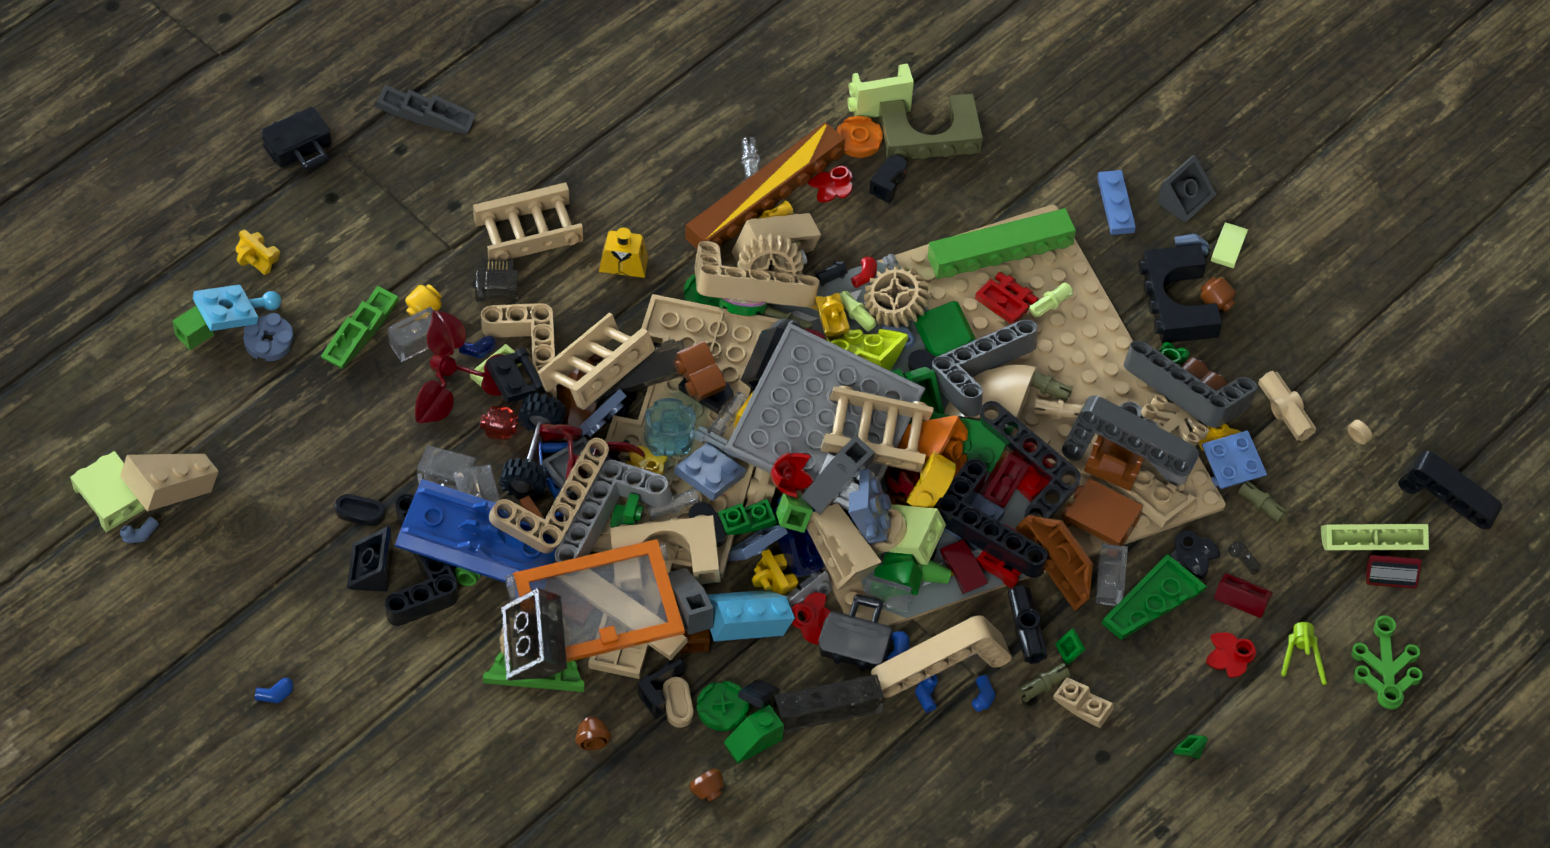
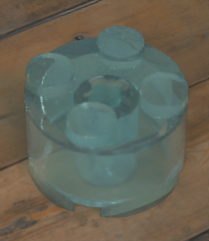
[644,398,696,456]

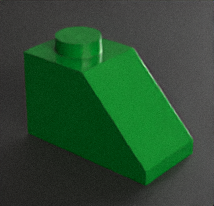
[903,367,944,414]
[724,705,784,764]

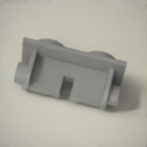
[784,571,832,618]

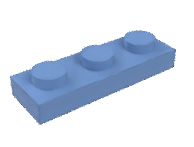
[1097,170,1136,235]

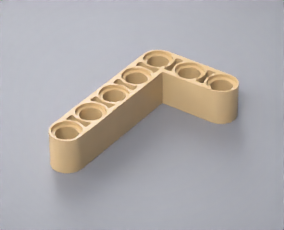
[695,241,820,307]
[481,303,557,401]
[489,438,609,553]
[871,615,1012,698]

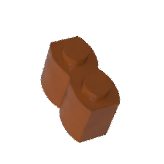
[674,341,726,402]

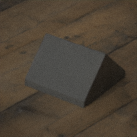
[1158,155,1217,222]

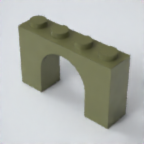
[879,94,983,160]

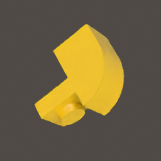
[907,451,956,508]

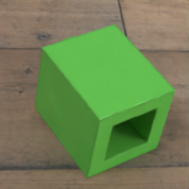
[172,306,214,350]
[776,493,813,533]

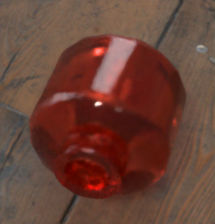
[480,406,518,440]

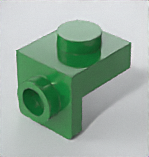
[610,493,644,528]

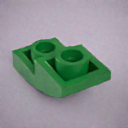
[718,499,777,535]

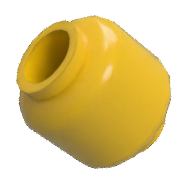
[405,284,442,321]

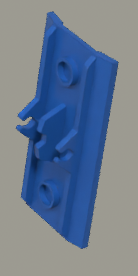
[395,479,558,595]

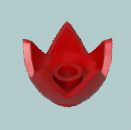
[771,452,814,498]

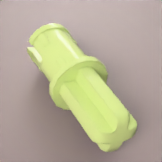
[1029,282,1073,317]
[840,291,877,331]

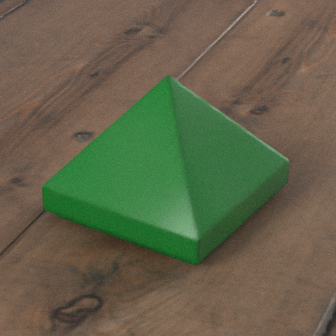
[1055,628,1086,665]
[1173,735,1208,759]

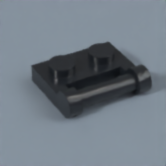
[486,347,546,404]

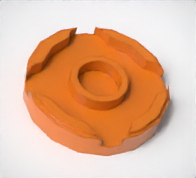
[837,116,883,158]

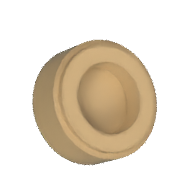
[1348,420,1372,445]

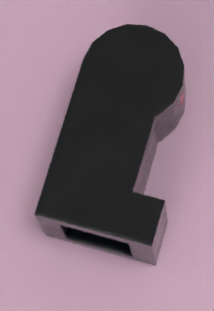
[869,155,907,204]

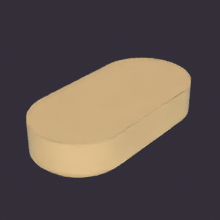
[663,677,693,728]

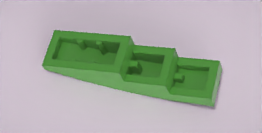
[321,286,399,369]

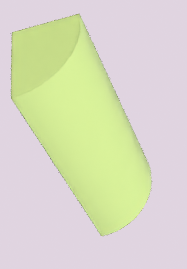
[1321,524,1429,550]

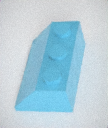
[707,590,795,641]

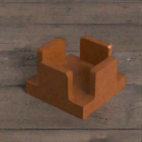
[1084,435,1145,491]

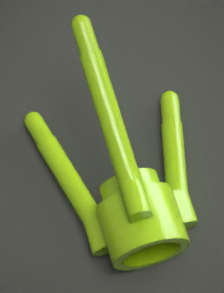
[1281,622,1327,685]

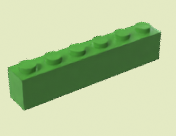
[927,208,1076,279]

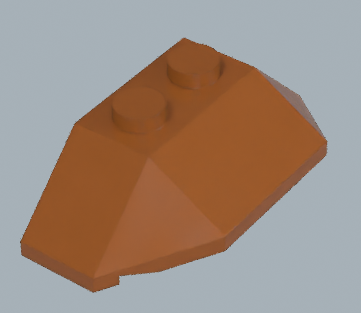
[1015,515,1093,611]

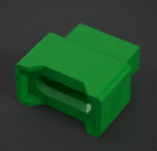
[871,552,923,600]

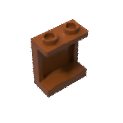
[1062,478,1143,556]

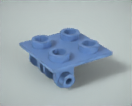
[1202,430,1267,489]

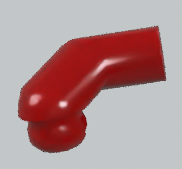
[851,256,877,288]

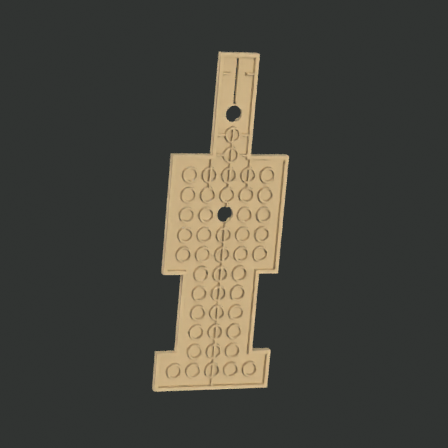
[577,294,780,679]

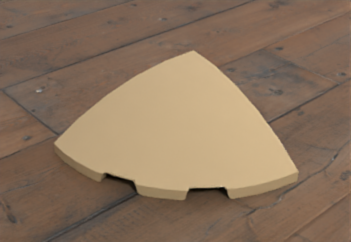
[944,365,1036,433]

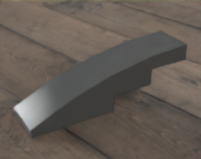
[375,84,476,134]

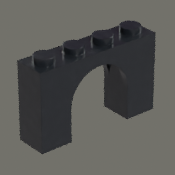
[1139,244,1222,344]

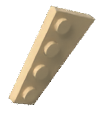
[1106,470,1197,529]

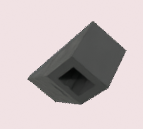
[801,435,875,515]
[668,568,713,635]

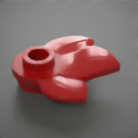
[808,166,853,202]
[791,592,831,645]
[1206,632,1256,678]

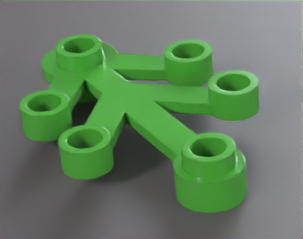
[1351,616,1422,710]

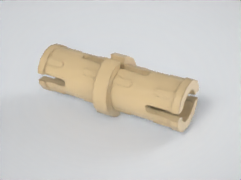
[1034,398,1084,419]

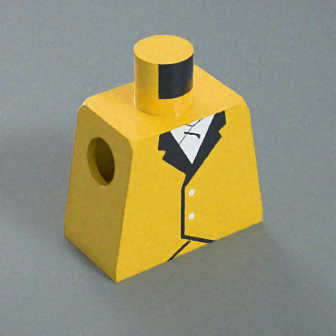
[599,228,649,278]

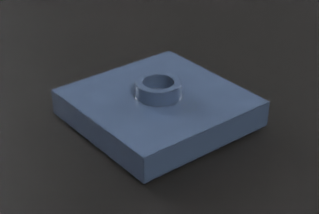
[728,525,788,562]

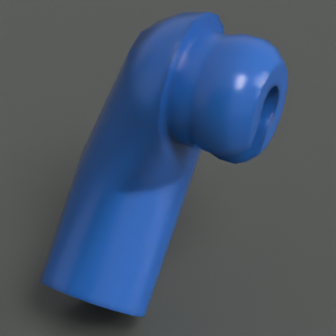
[972,675,995,712]

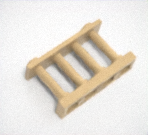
[473,182,583,264]
[538,313,655,410]
[820,386,934,472]

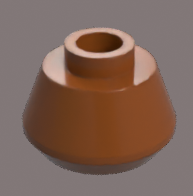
[575,717,612,750]
[689,768,724,802]

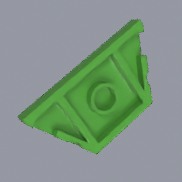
[483,635,585,692]

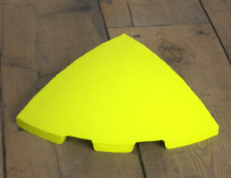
[826,329,908,371]

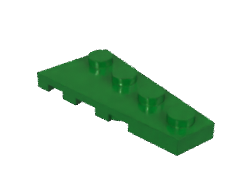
[908,412,1015,472]
[1101,554,1207,640]

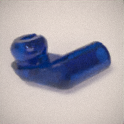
[459,336,496,358]

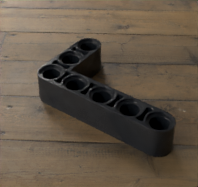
[980,401,1081,519]
[936,459,1048,578]
[385,493,458,626]

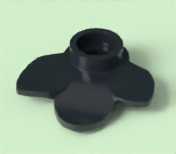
[1170,530,1220,578]

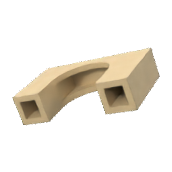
[610,515,721,594]

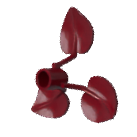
[415,310,503,424]
[539,424,645,480]

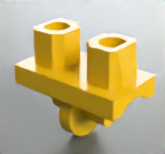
[236,229,280,275]
[815,293,850,339]
[752,549,798,596]

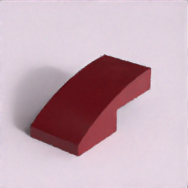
[940,540,988,595]

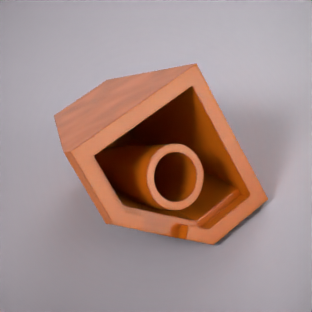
[897,416,968,478]

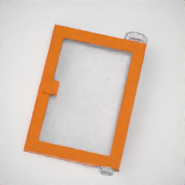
[505,539,685,669]

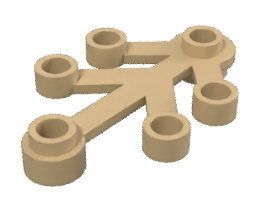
[1141,395,1209,447]

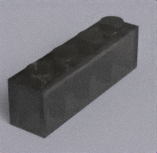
[586,339,685,404]

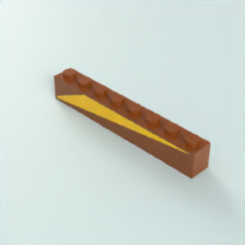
[685,122,845,249]

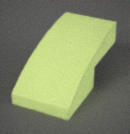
[1211,222,1248,268]

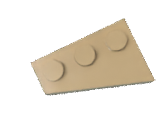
[732,213,821,265]
[120,454,219,511]
[806,503,881,590]

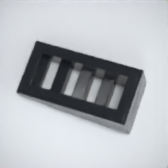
[737,679,780,708]

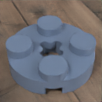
[243,313,294,361]

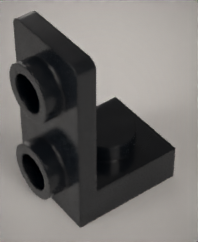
[638,658,685,719]

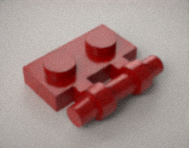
[975,271,1039,324]

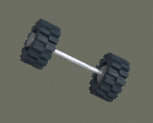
[499,393,567,500]

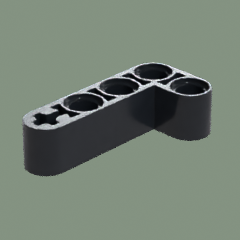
[1398,451,1502,529]

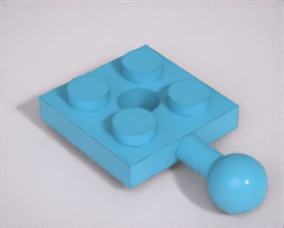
[193,285,282,331]

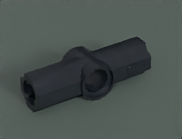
[1008,585,1047,664]

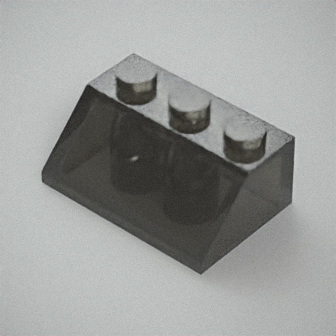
[501,588,567,681]

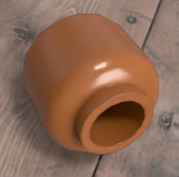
[1200,276,1236,312]

